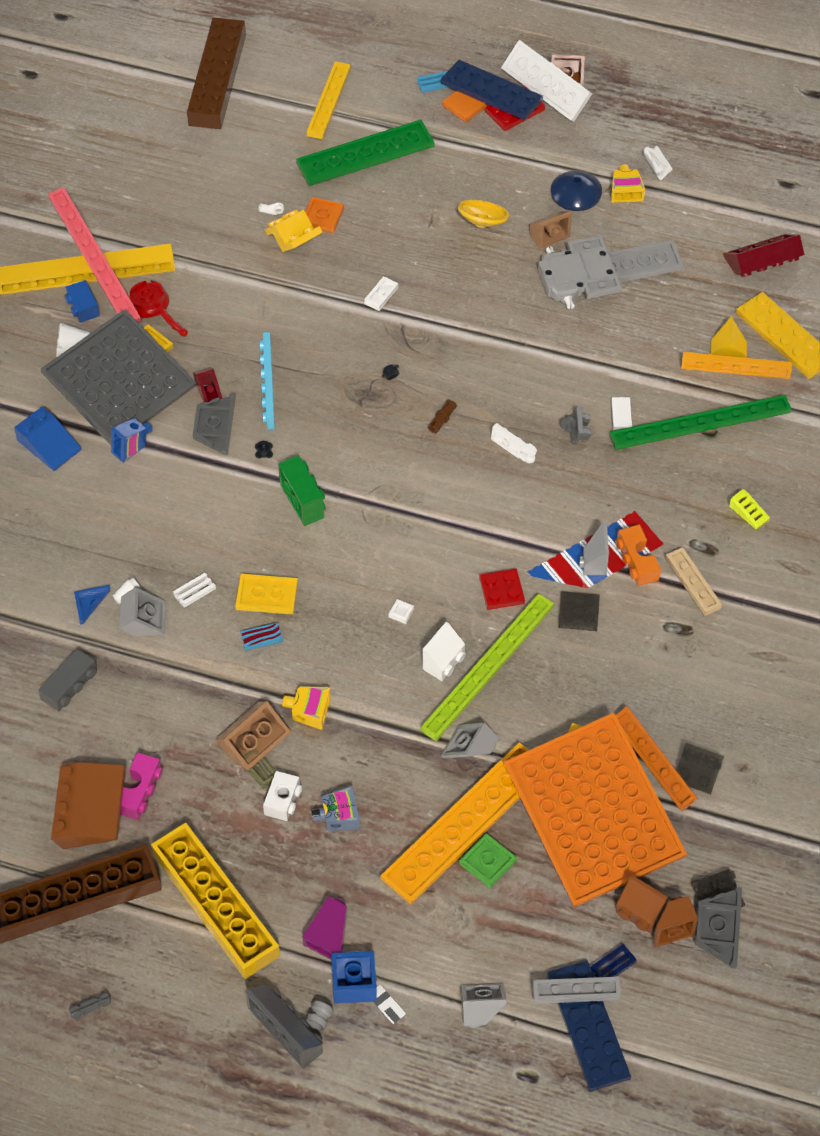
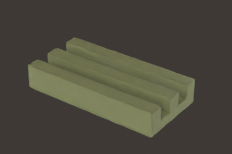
[242,749,276,789]

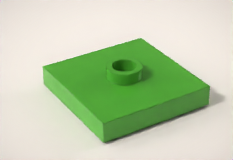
[459,833,517,889]

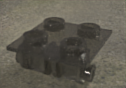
[676,743,724,795]
[690,869,746,907]

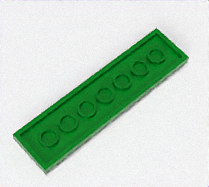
[296,119,435,186]

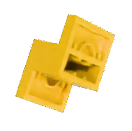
[264,209,323,252]

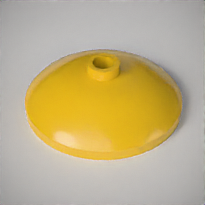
[458,200,510,228]

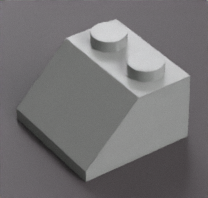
[119,587,166,636]

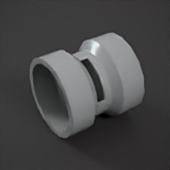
[305,1001,333,1031]

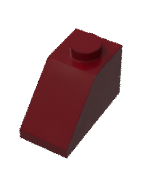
[193,367,223,403]

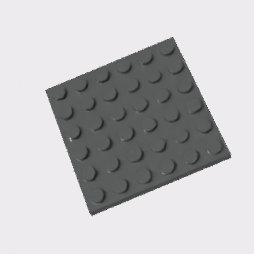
[41,309,196,445]

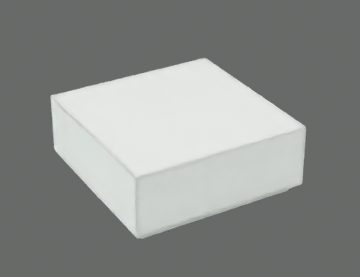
[388,599,414,624]

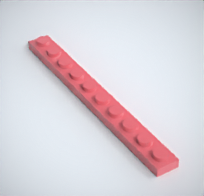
[48,187,141,322]

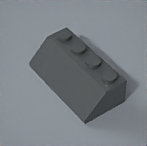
[245,984,323,1069]

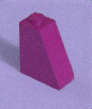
[302,896,347,960]

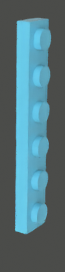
[260,332,275,430]

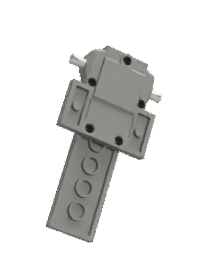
[538,235,684,309]

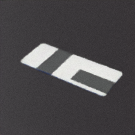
[374,985,406,1024]

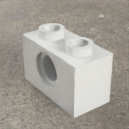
[263,771,302,821]

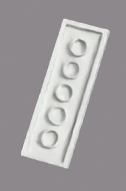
[501,40,593,122]

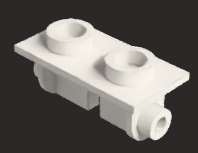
[644,145,673,181]

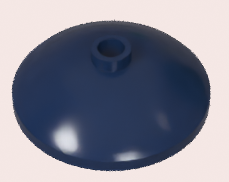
[551,170,602,211]

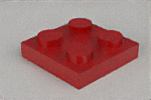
[479,568,525,610]

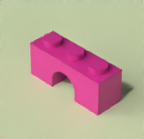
[120,753,163,820]

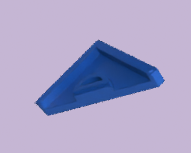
[74,585,110,625]

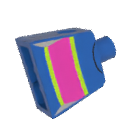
[111,419,152,463]

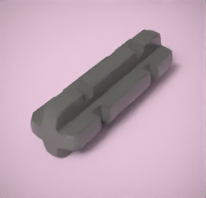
[69,992,111,1019]

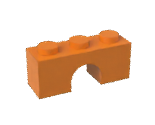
[615,525,661,586]

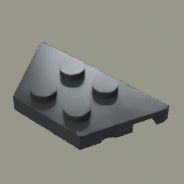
[193,393,236,455]
[695,887,742,969]

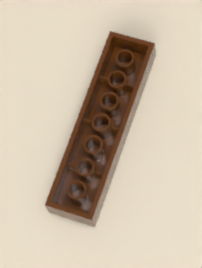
[187,17,246,129]
[0,844,161,944]

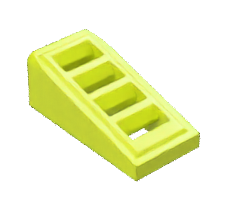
[729,489,770,530]

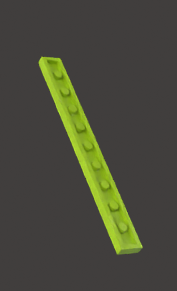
[421,593,554,742]

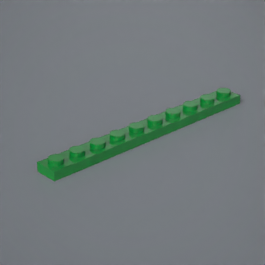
[610,394,792,450]

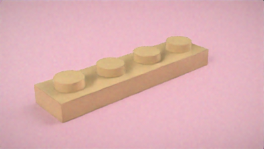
[666,547,722,616]

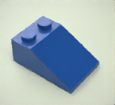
[14,406,82,471]

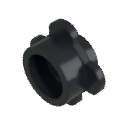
[382,364,400,380]
[255,441,273,459]

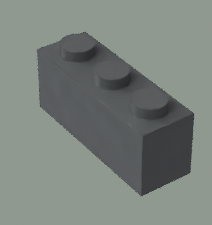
[38,649,97,712]

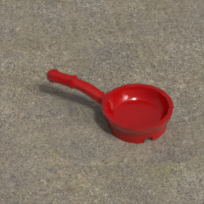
[129,280,188,337]

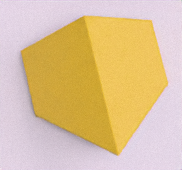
[710,316,747,358]

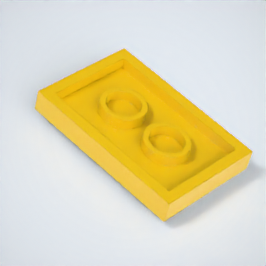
[235,574,298,615]

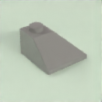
[579,522,609,575]
[441,723,499,759]
[461,983,507,1028]

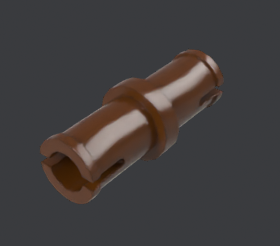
[428,399,457,434]

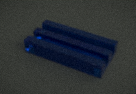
[590,944,637,978]

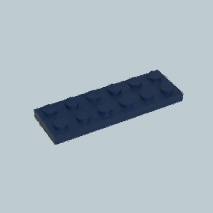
[441,60,543,120]
[547,960,631,1092]

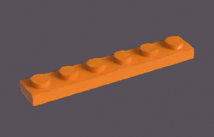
[616,706,698,811]

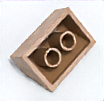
[215,701,291,771]

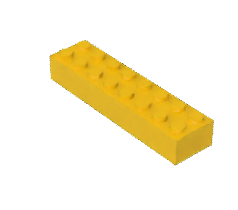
[151,823,280,979]

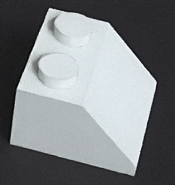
[423,622,466,681]

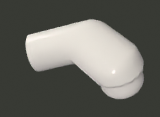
[258,202,284,215]

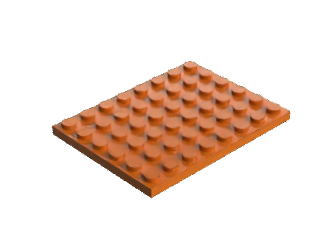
[503,713,687,908]

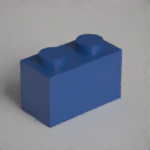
[64,280,100,323]

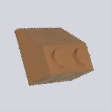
[530,211,572,249]

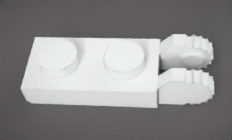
[491,423,537,463]

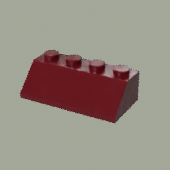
[723,234,805,277]

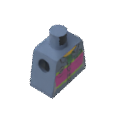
[311,786,360,831]

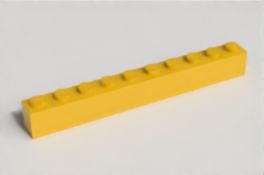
[0,244,175,295]

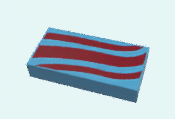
[240,623,283,651]

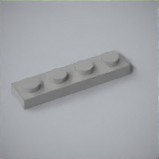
[533,977,621,1004]

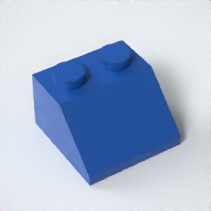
[331,951,377,1004]

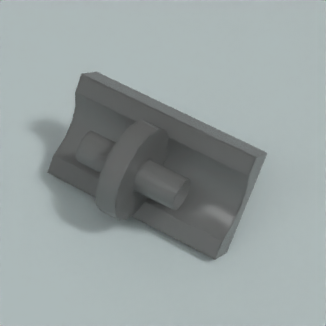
[561,406,591,444]

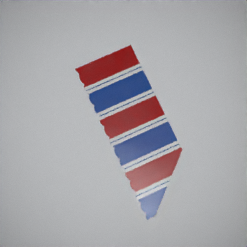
[527,511,664,589]

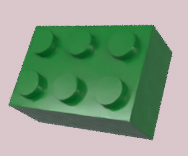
[278,455,326,526]

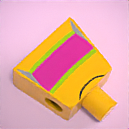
[611,164,645,203]
[282,687,331,730]

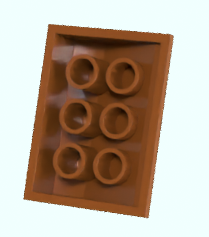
[51,762,126,849]

